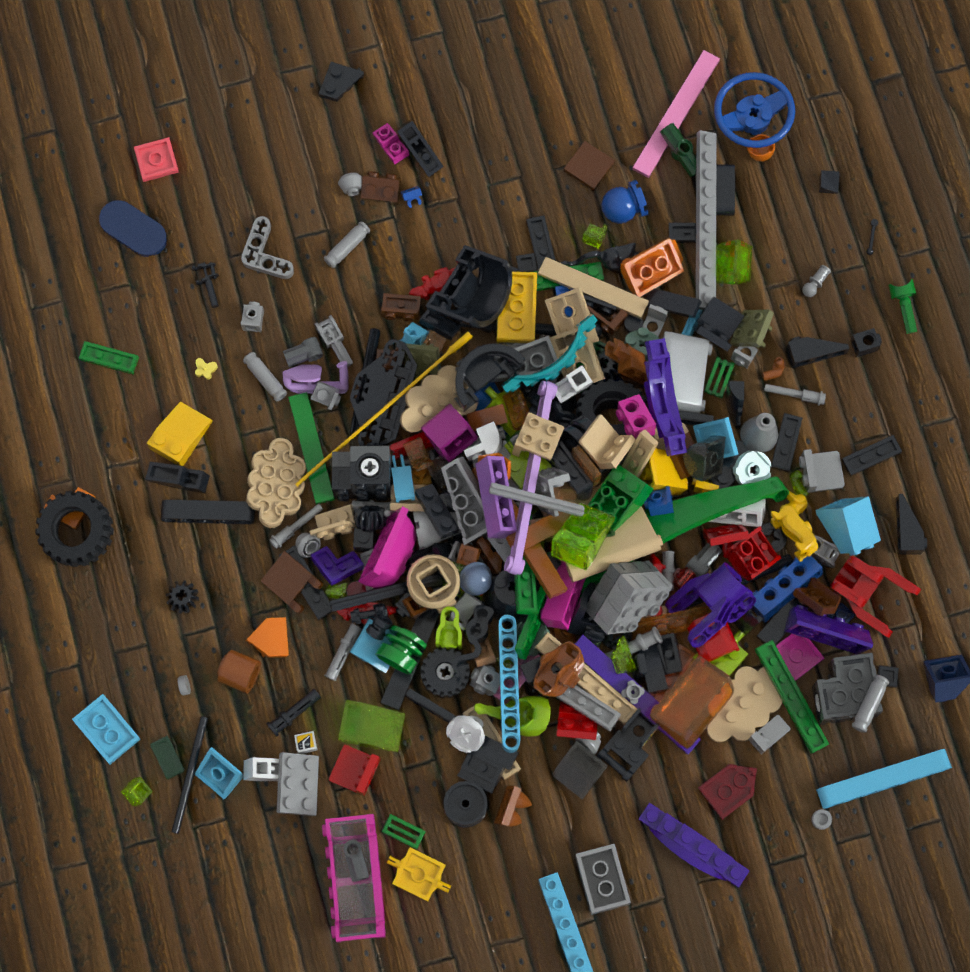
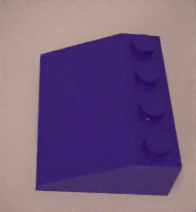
[784,605,873,655]

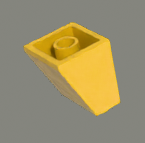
[639,448,688,495]

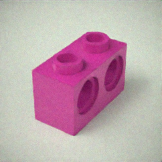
[616,394,656,439]

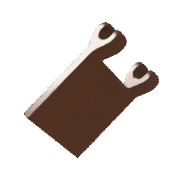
[261,551,324,613]

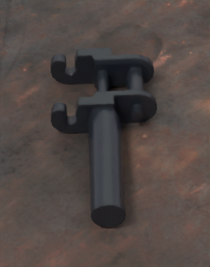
[192,262,219,308]

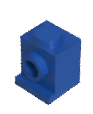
[644,486,674,516]

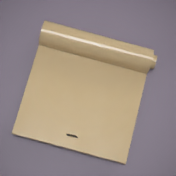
[541,482,663,582]

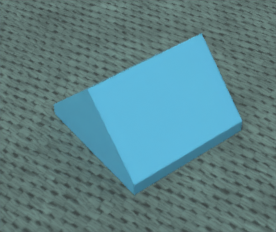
[195,747,243,799]

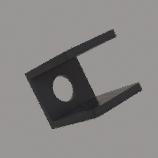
[621,708,659,749]

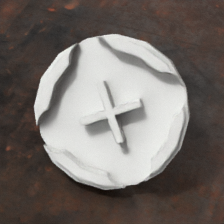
[446,715,485,753]

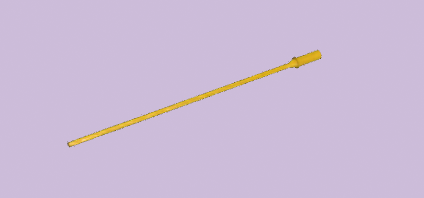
[295,332,473,487]

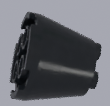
[485,568,540,625]

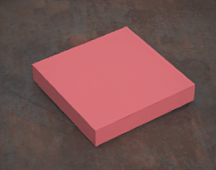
[134,137,179,182]

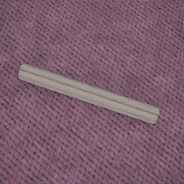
[489,483,585,517]

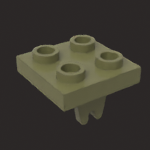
[730,309,774,348]
[403,343,441,382]

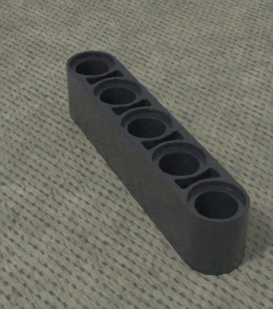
[161,500,255,524]

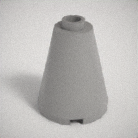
[740,413,778,453]
[413,511,461,550]

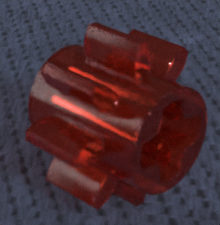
[673,567,696,589]

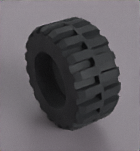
[576,379,649,450]
[35,491,114,567]

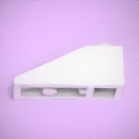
[708,499,766,527]
[243,757,279,781]

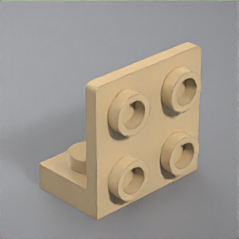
[512,412,564,460]
[579,415,636,469]
[309,505,357,540]

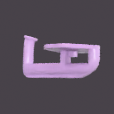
[283,361,349,394]

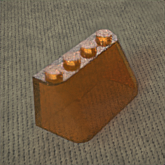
[650,655,734,749]

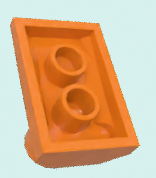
[620,238,684,297]

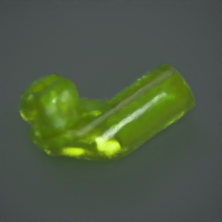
[789,470,808,496]

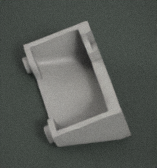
[663,331,712,414]

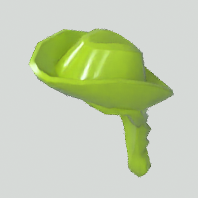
[474,696,551,737]

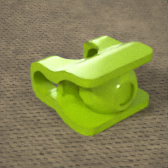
[436,606,462,650]

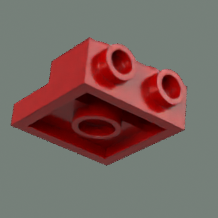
[557,702,598,740]

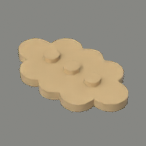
[400,365,477,432]
[246,438,306,528]
[707,666,782,743]

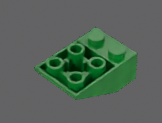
[584,464,654,532]

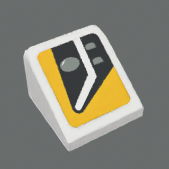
[294,731,318,754]

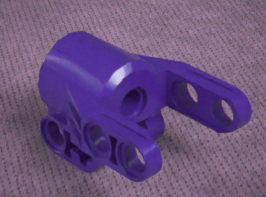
[665,562,756,647]

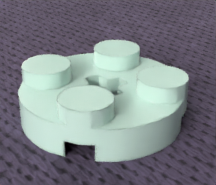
[732,450,771,485]

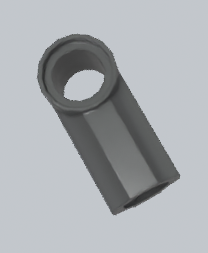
[283,337,323,367]
[685,543,722,577]
[344,840,369,882]

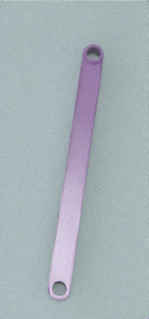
[504,380,558,575]

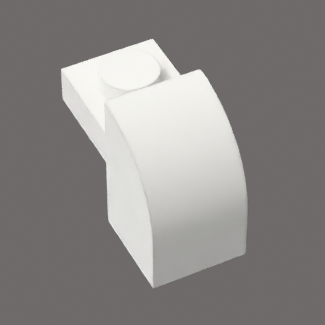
[555,366,593,403]
[464,421,502,462]

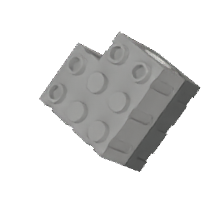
[586,561,673,634]

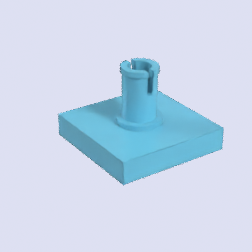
[693,417,738,462]

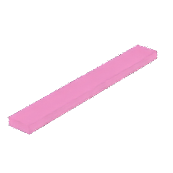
[633,50,720,178]

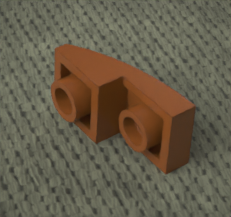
[466,404,508,432]

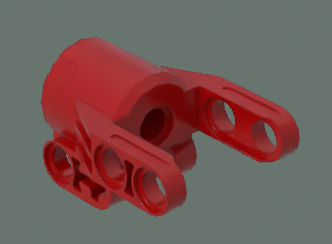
[830,555,922,638]

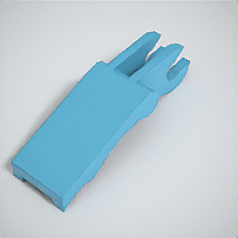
[391,454,415,503]

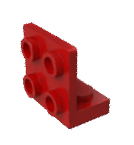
[329,745,380,796]

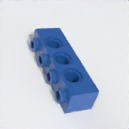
[749,556,823,623]

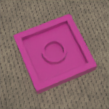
[776,634,824,681]

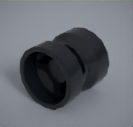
[366,613,393,640]

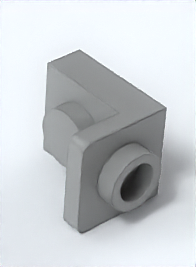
[311,381,341,410]

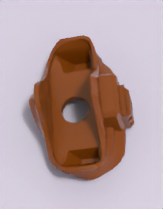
[533,641,584,697]

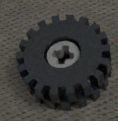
[421,648,470,699]

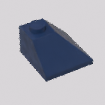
[924,655,970,702]

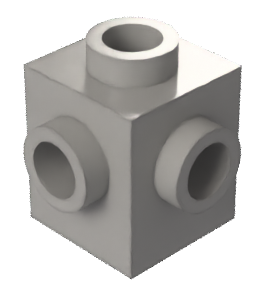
[469,665,500,696]

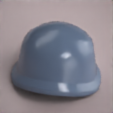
[459,562,492,595]

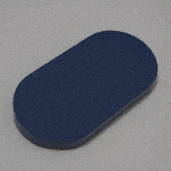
[99,200,167,257]

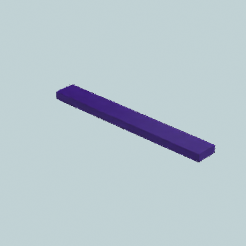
[575,635,701,755]

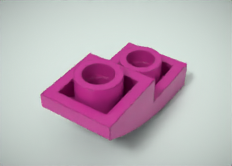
[373,123,410,165]

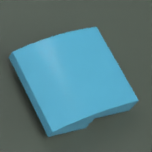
[350,618,394,673]

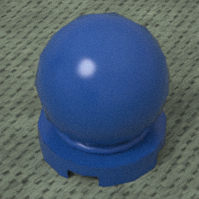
[601,180,648,224]

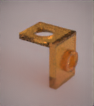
[403,437,434,472]

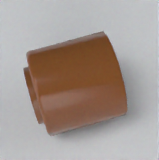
[217,650,261,694]

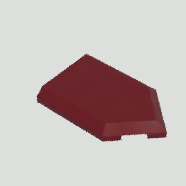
[698,764,757,820]

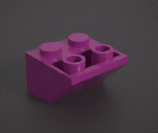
[421,404,478,462]

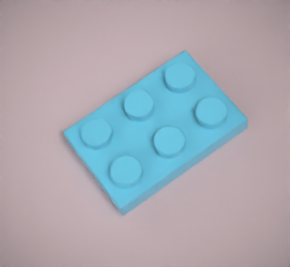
[72,694,140,765]

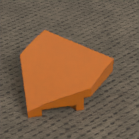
[246,617,289,657]

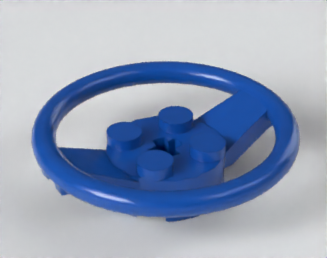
[714,72,795,148]

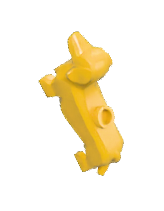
[770,491,818,562]

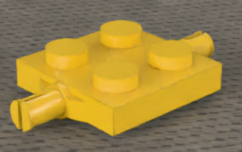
[387,848,451,902]

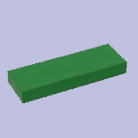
[79,341,139,375]

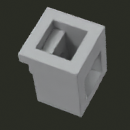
[241,302,264,332]

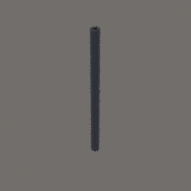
[171,716,208,834]

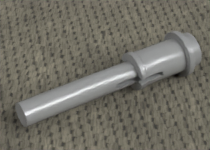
[764,384,826,406]
[269,504,323,549]

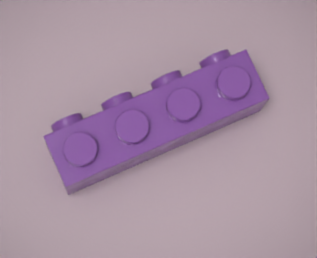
[475,456,517,539]

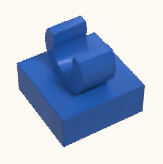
[400,186,422,208]

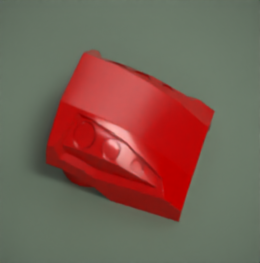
[727,526,781,581]
[687,613,740,666]

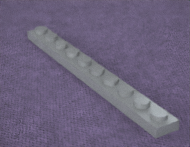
[696,130,716,310]

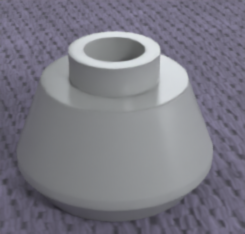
[338,173,363,196]
[295,533,321,558]
[576,732,601,755]

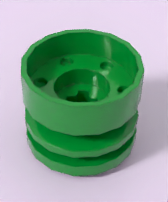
[375,625,427,675]

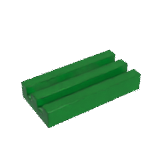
[704,357,735,399]
[381,814,426,850]

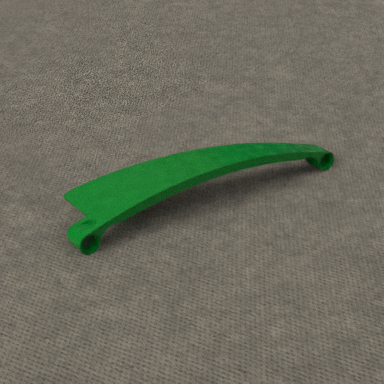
[577,476,789,605]

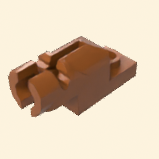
[605,338,648,385]

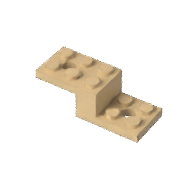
[545,287,605,383]

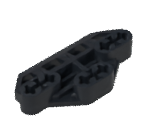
[350,339,418,446]

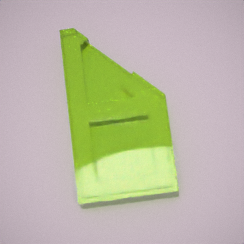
[611,636,636,674]

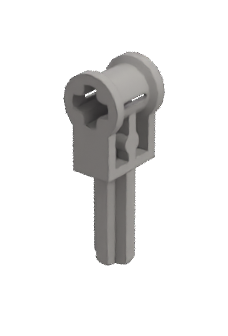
[314,315,353,368]

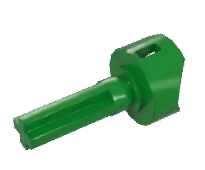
[888,279,918,334]

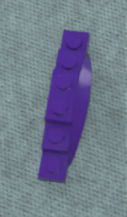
[644,338,687,456]
[638,803,750,888]

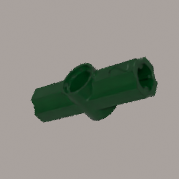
[660,123,696,178]

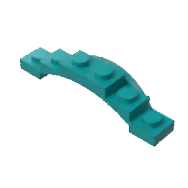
[501,314,598,392]

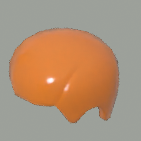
[747,134,775,162]

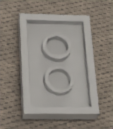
[277,752,319,816]

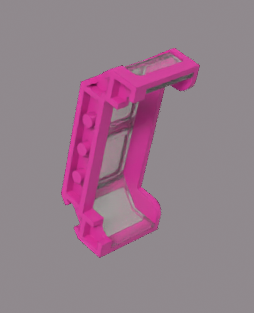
[322,814,386,943]

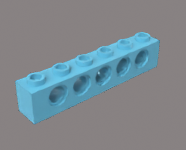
[538,872,593,972]

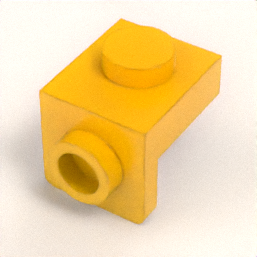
[691,469,719,493]

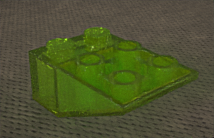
[551,502,615,570]
[338,700,405,752]

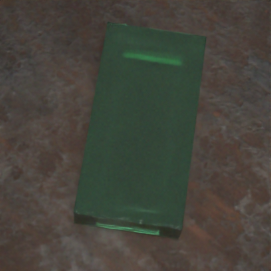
[150,735,185,780]

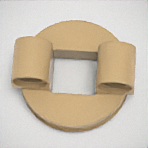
[407,554,460,614]

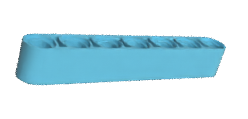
[498,615,520,753]
[816,749,952,809]

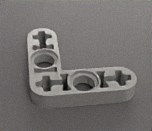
[241,216,294,279]

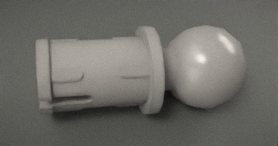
[802,265,831,297]

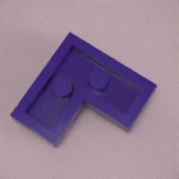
[311,546,364,586]

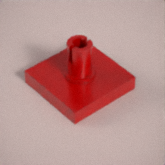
[703,524,749,558]

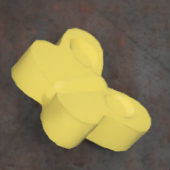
[195,358,218,380]

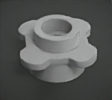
[621,680,645,704]

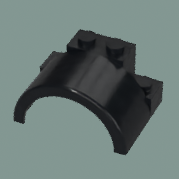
[426,245,512,328]
[454,343,525,413]

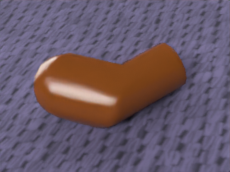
[762,357,786,381]

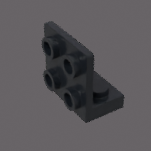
[692,296,744,352]

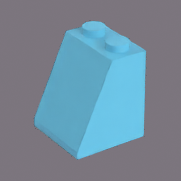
[815,497,881,556]

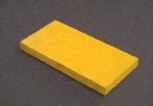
[497,272,537,343]

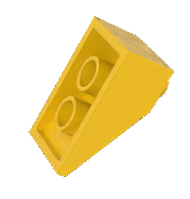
[147,402,212,466]

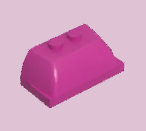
[358,506,417,589]

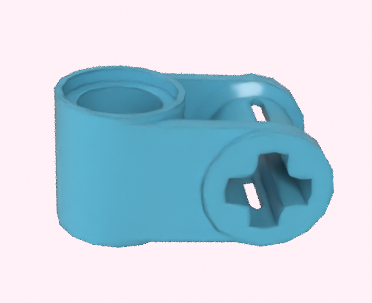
[400,322,429,345]

